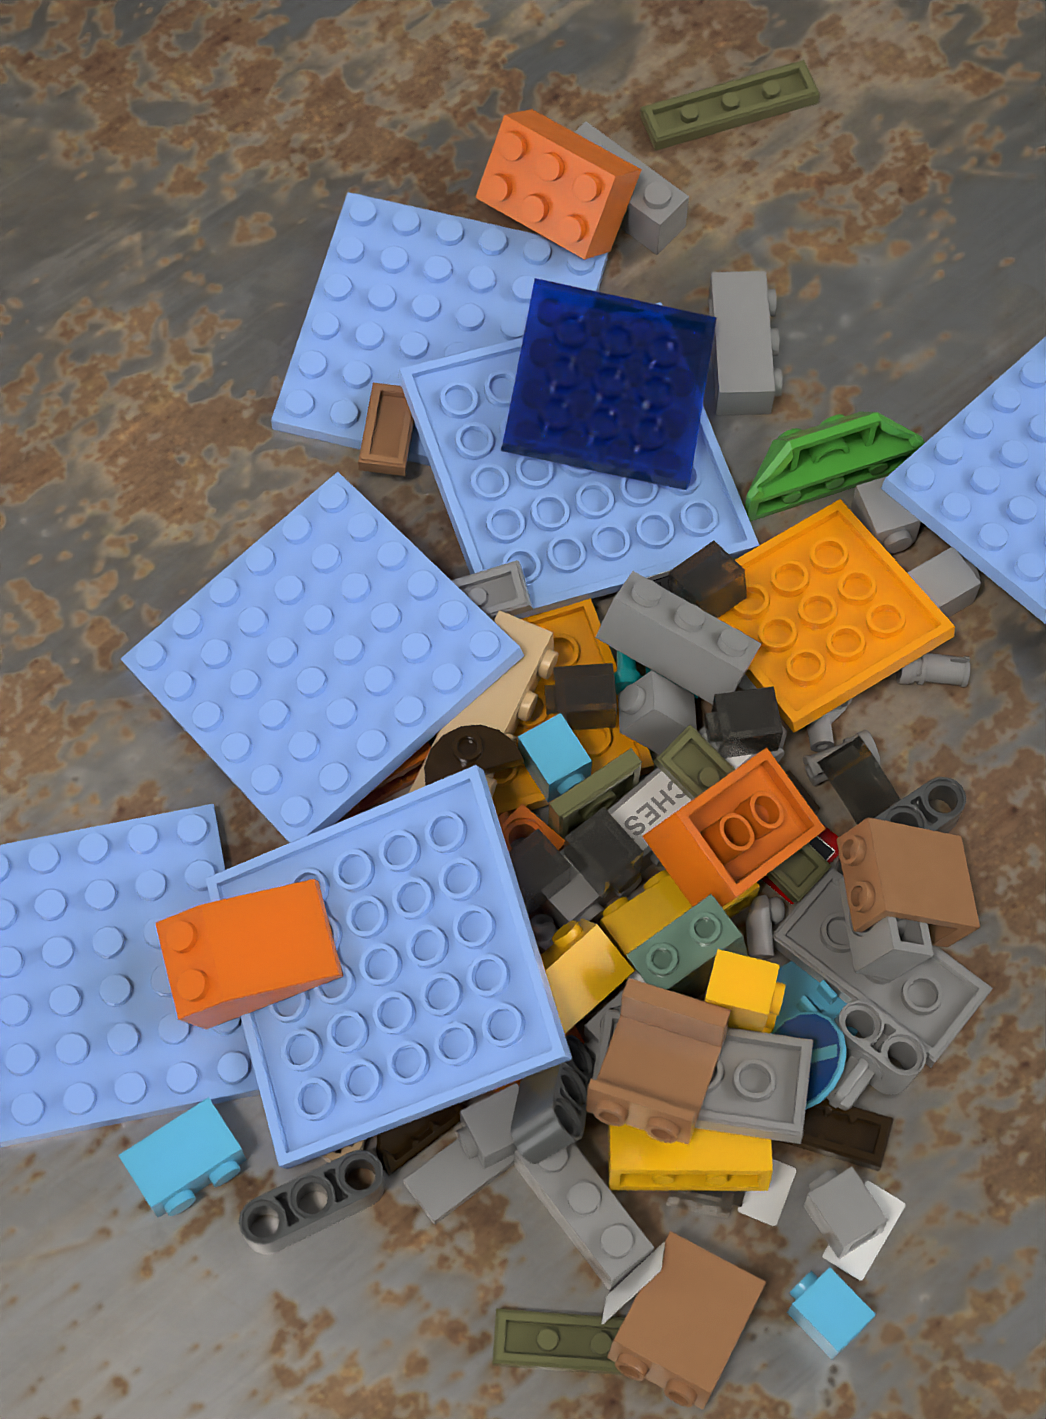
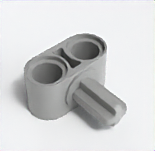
[826,1001,926,1111]

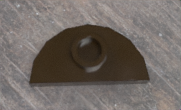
[424,725,524,786]
[376,1102,467,1175]

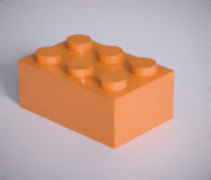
[475,109,642,260]

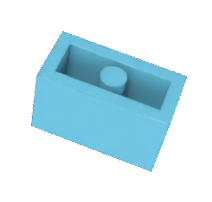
[118,1097,247,1218]

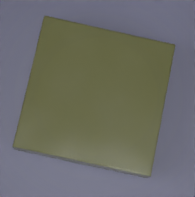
[548,748,642,846]

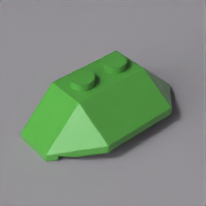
[744,412,925,522]

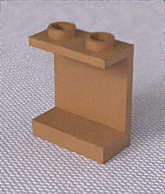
[837,817,980,948]
[586,978,731,1145]
[607,1231,766,1410]

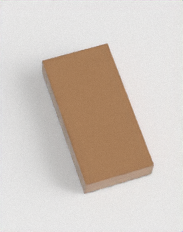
[358,382,415,476]

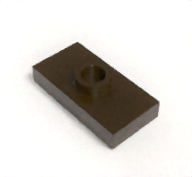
[779,1098,894,1172]

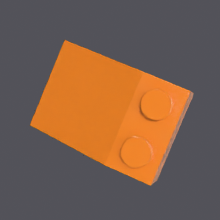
[642,747,826,907]
[155,879,343,1029]

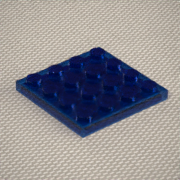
[501,278,717,490]

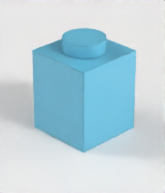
[518,713,592,802]
[787,1267,876,1360]

